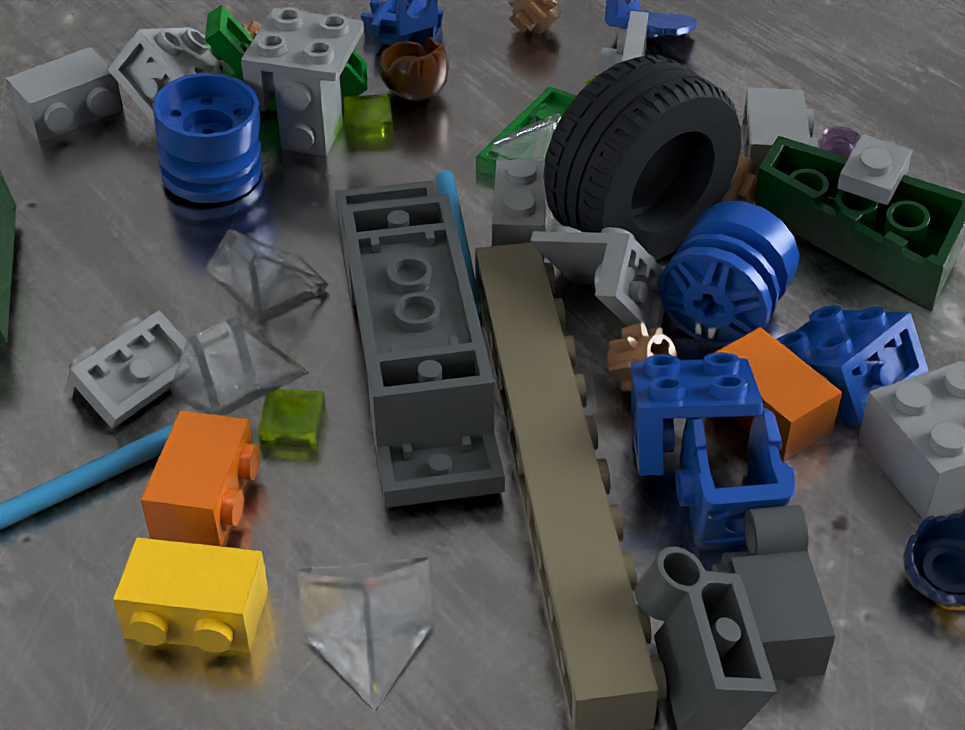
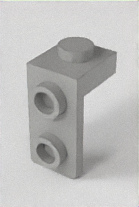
[837,134,913,205]

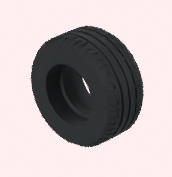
[543,55,741,260]

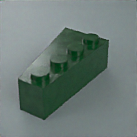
[755,135,965,311]

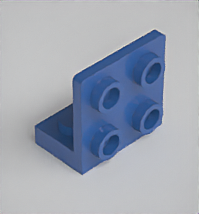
[777,305,929,427]
[631,352,763,476]

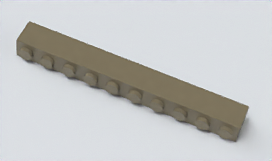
[475,243,667,730]

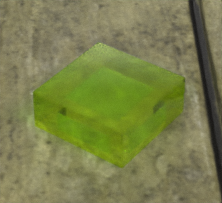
[343,94,393,140]
[258,388,326,449]

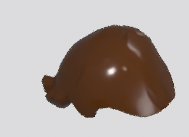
[378,38,449,102]

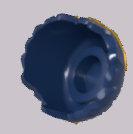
[903,509,965,611]

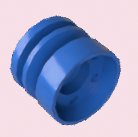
[153,73,262,203]
[658,201,800,347]

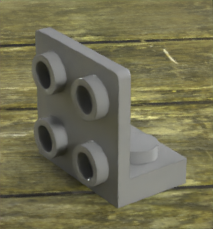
[241,7,364,111]
[107,27,223,125]
[530,226,664,329]

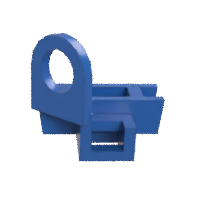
[361,0,444,45]

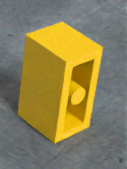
[113,537,269,653]

